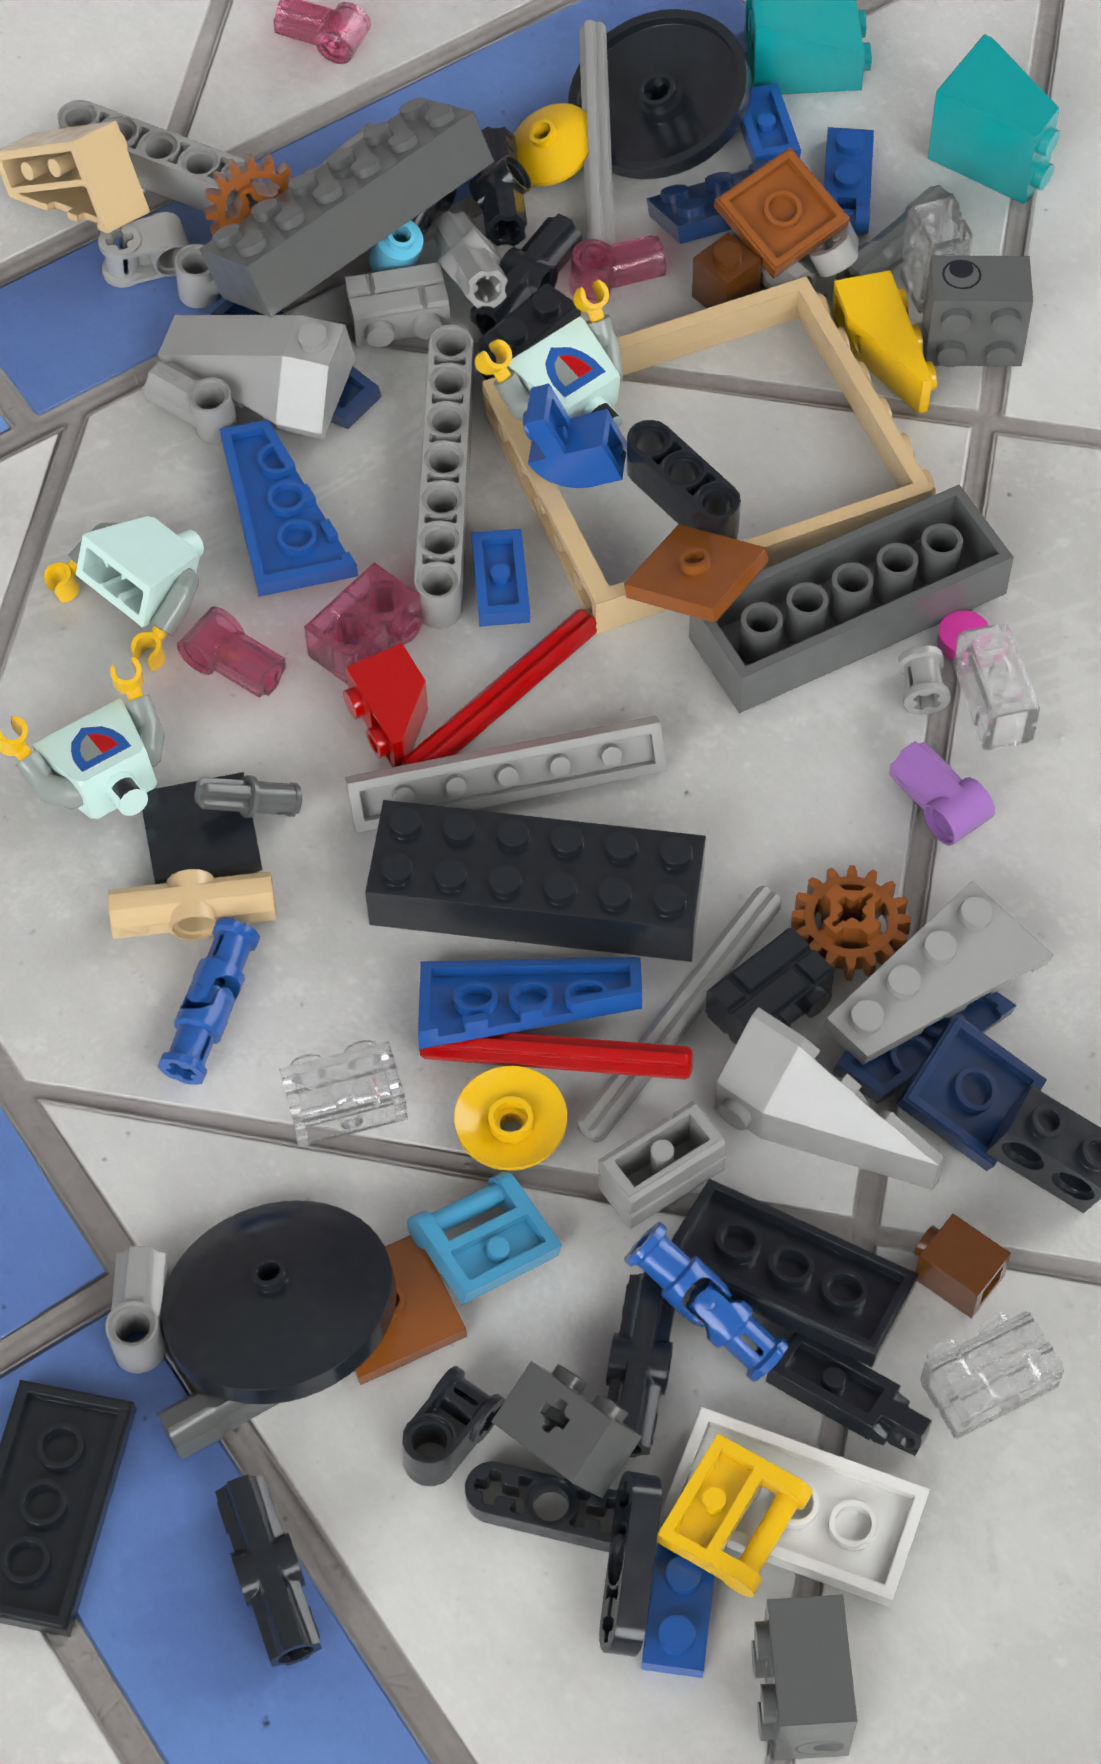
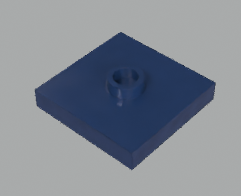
[895,1013,1047,1171]

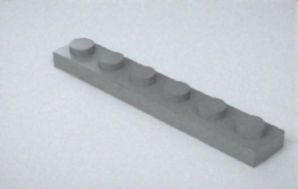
[345,716,667,833]

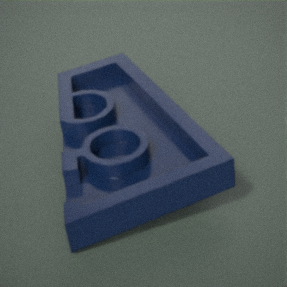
[832,992,1017,1104]

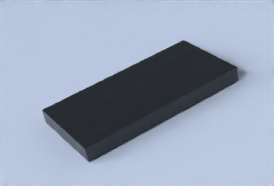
[671,1179,919,1368]
[0,1380,137,1637]

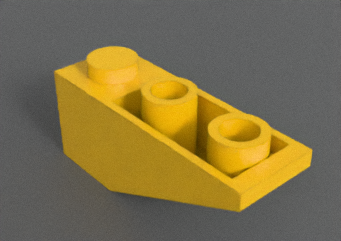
[831,270,937,413]

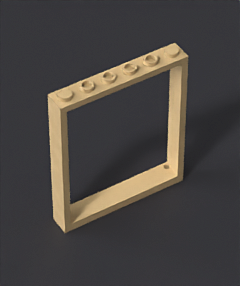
[482,276,936,635]

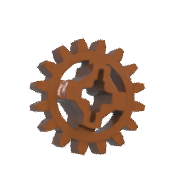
[204,153,297,235]
[791,865,911,981]

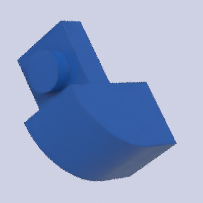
[523,383,627,488]

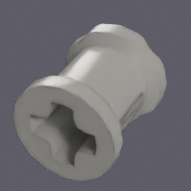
[898,645,951,715]

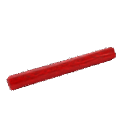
[401,609,597,765]
[419,1033,694,1080]

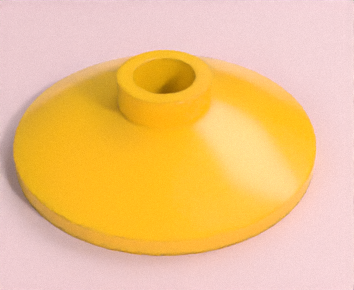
[513,103,589,187]
[454,1066,567,1171]

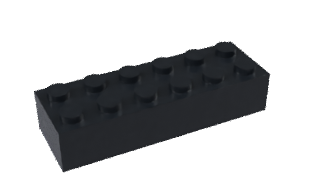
[365,800,706,962]

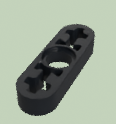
[465,1461,617,1552]
[599,1471,662,1657]

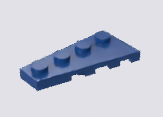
[219,419,358,597]
[418,957,642,1049]

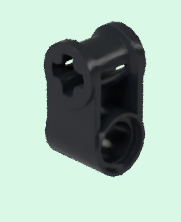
[402,1366,505,1486]

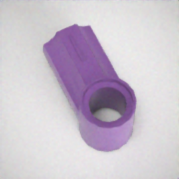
[889,741,995,846]

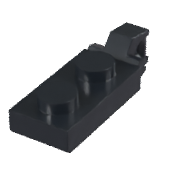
[765,1332,932,1456]

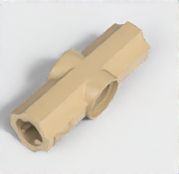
[108,869,276,941]

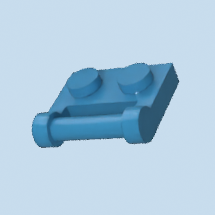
[407,1171,562,1305]

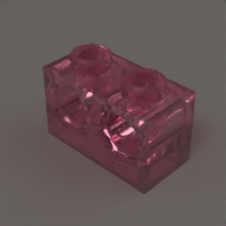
[304,562,422,685]

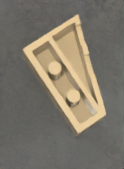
[0,121,150,233]

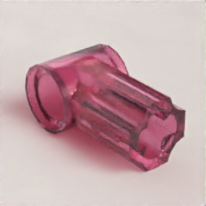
[273,0,371,64]
[569,235,667,304]
[177,606,286,698]

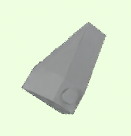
[158,315,356,439]
[714,1007,944,1190]

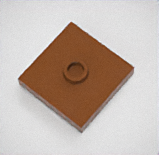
[714,147,850,279]
[624,524,769,623]
[354,1235,467,1385]

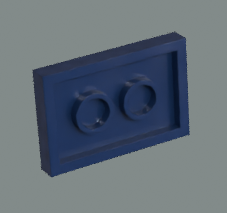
[646,160,771,244]

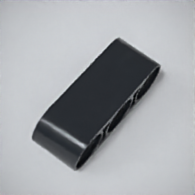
[627,420,741,539]

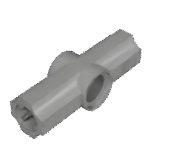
[434,211,508,308]

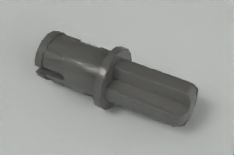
[194,775,302,818]

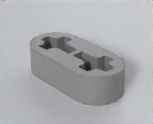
[809,221,859,277]

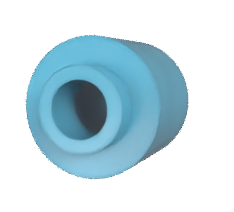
[369,220,423,272]

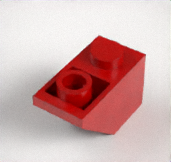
[343,643,428,767]

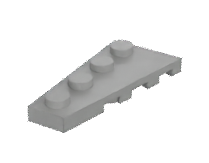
[822,881,1054,1065]

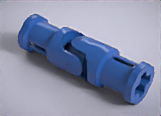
[158,918,260,1085]
[624,1222,789,1382]

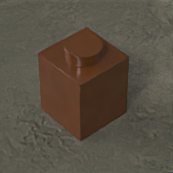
[692,233,762,308]
[914,1213,1011,1319]

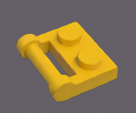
[657,1433,813,1597]

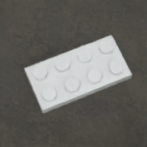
[660,1407,930,1608]

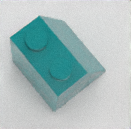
[744,0,872,95]
[927,34,1060,204]

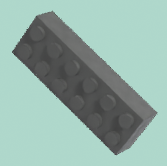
[199,98,494,317]
[689,484,1014,713]

